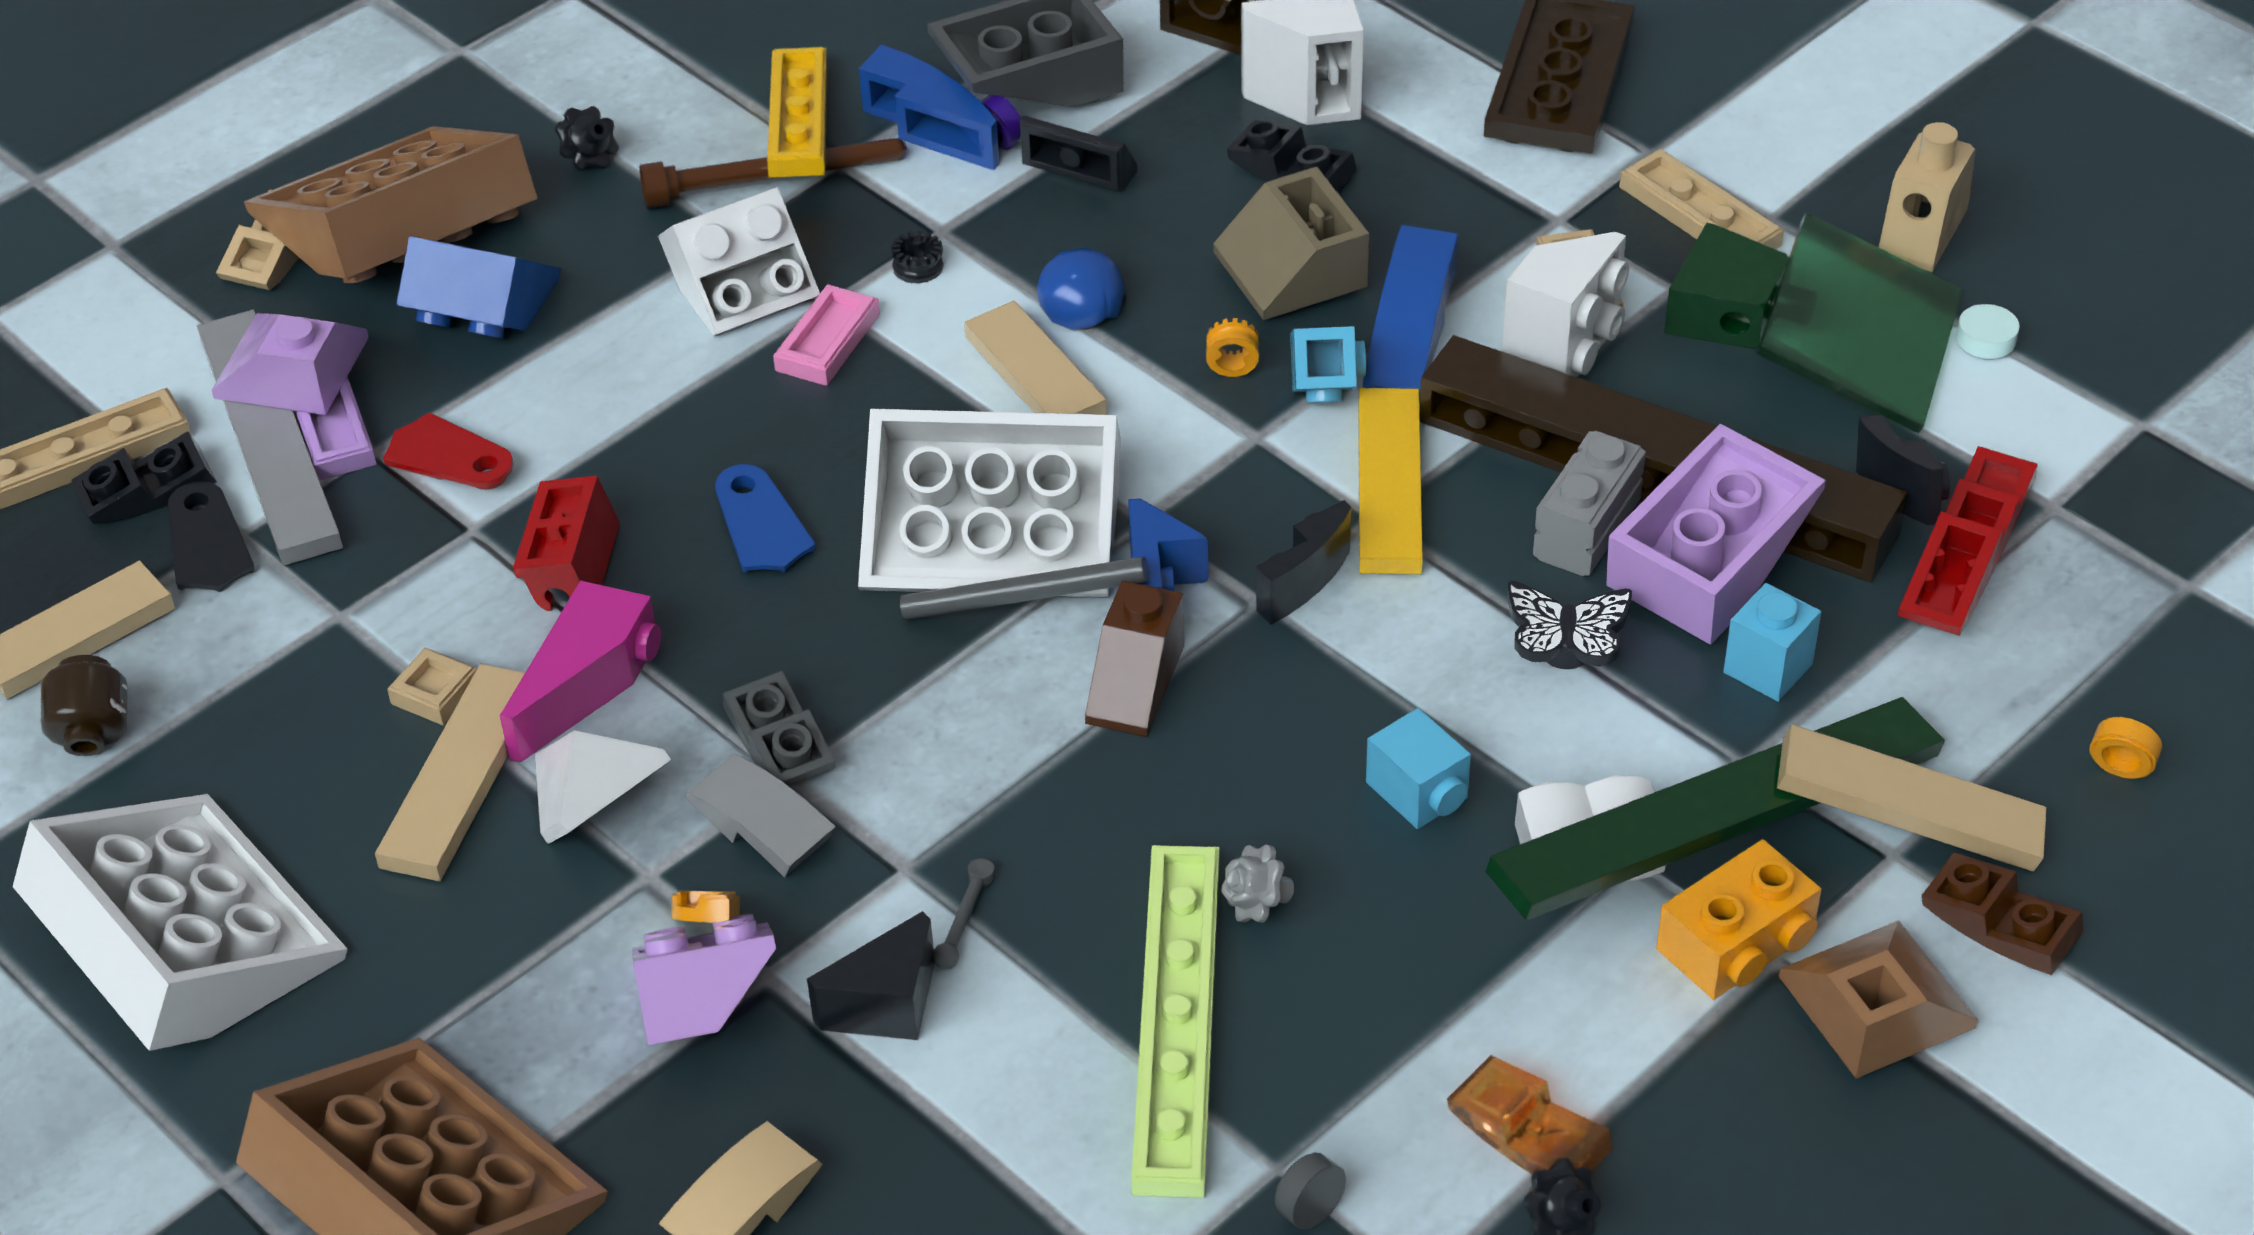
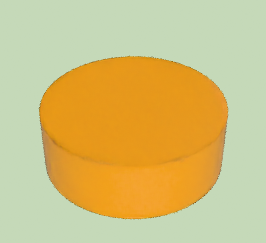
[2089,717,2162,779]

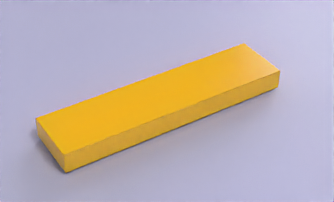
[767,47,827,178]
[1358,388,1423,574]

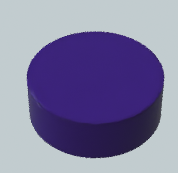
[981,95,1021,150]

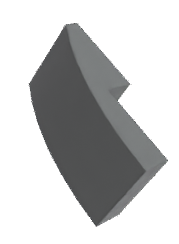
[723,671,836,786]

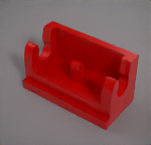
[512,475,620,611]

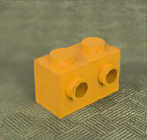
[1656,839,1822,1000]

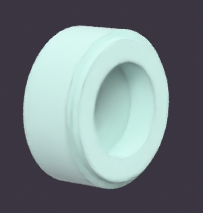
[1956,304,2019,359]

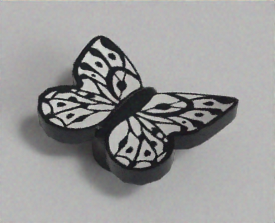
[1507,581,1632,669]

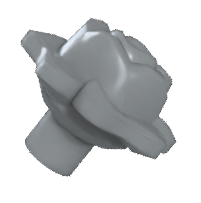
[1222,844,1294,923]

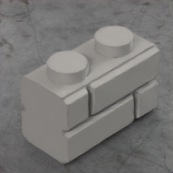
[1533,430,1646,577]

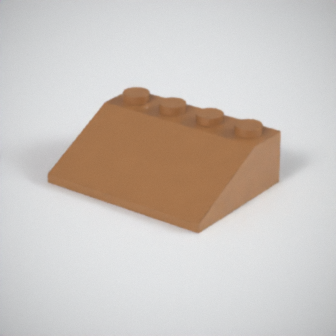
[244,126,538,283]
[236,1038,608,1235]

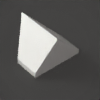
[535,730,671,844]

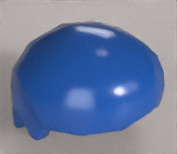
[1037,248,1126,330]

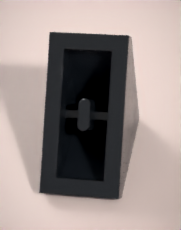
[807,911,935,1040]

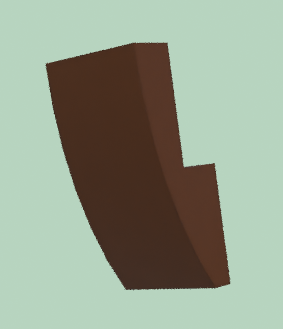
[1921,852,2083,975]

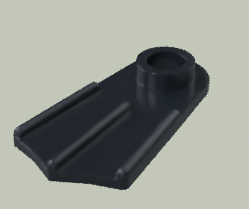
[168,481,255,592]

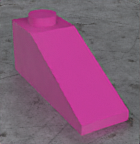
[500,580,661,762]

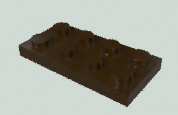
[1483,0,1635,154]

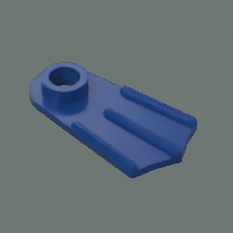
[715,464,815,573]

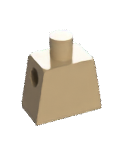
[1877,122,1976,272]

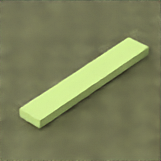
[1131,845,1219,1198]

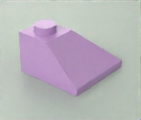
[212,313,369,415]

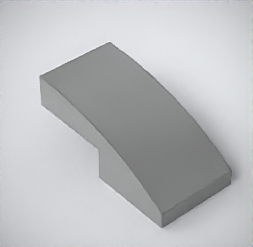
[686,753,836,878]

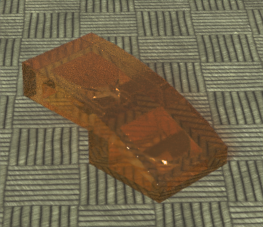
[1447,1055,1612,1174]

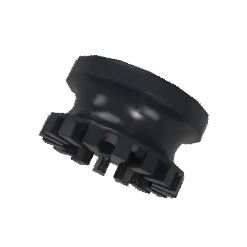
[891,231,944,284]

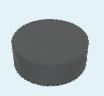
[1275,1152,1346,1230]

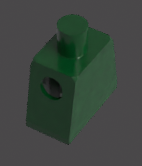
[1664,222,1815,349]

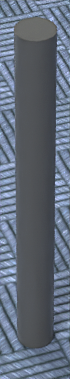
[900,556,1149,620]

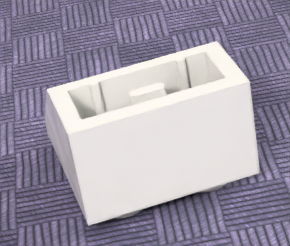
[1242,0,1363,125]
[658,187,820,336]
[1502,232,1630,377]

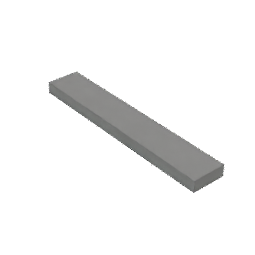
[197,309,343,566]

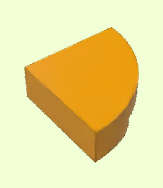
[671,890,740,923]

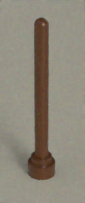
[639,138,907,209]

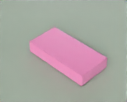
[773,284,880,386]

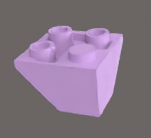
[632,914,776,1045]

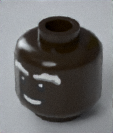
[41,655,128,756]

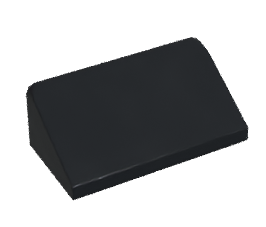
[1020,115,1137,192]

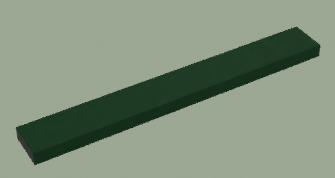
[1485,697,1945,921]

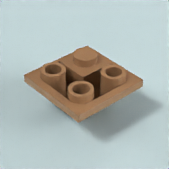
[1779,920,1978,1078]

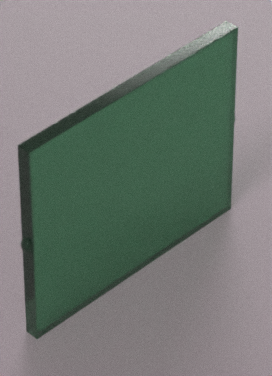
[1756,212,1963,434]

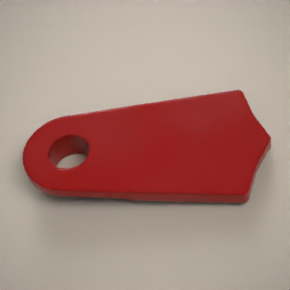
[383,413,514,490]

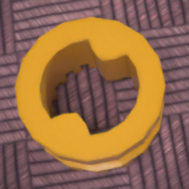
[1206,318,1259,377]

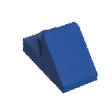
[1128,498,1209,591]

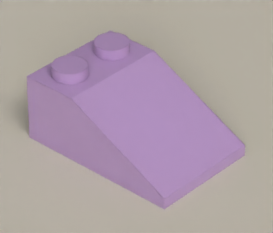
[1606,424,1826,645]

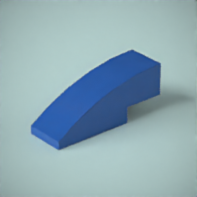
[859,44,999,170]
[1362,225,1458,401]

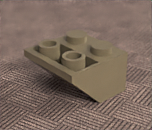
[1213,167,1369,320]

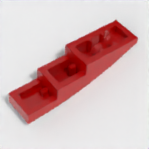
[1898,446,2038,636]

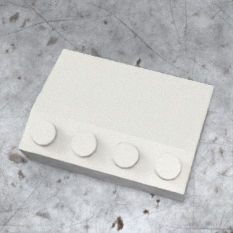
[858,409,1121,597]
[13,794,348,1051]

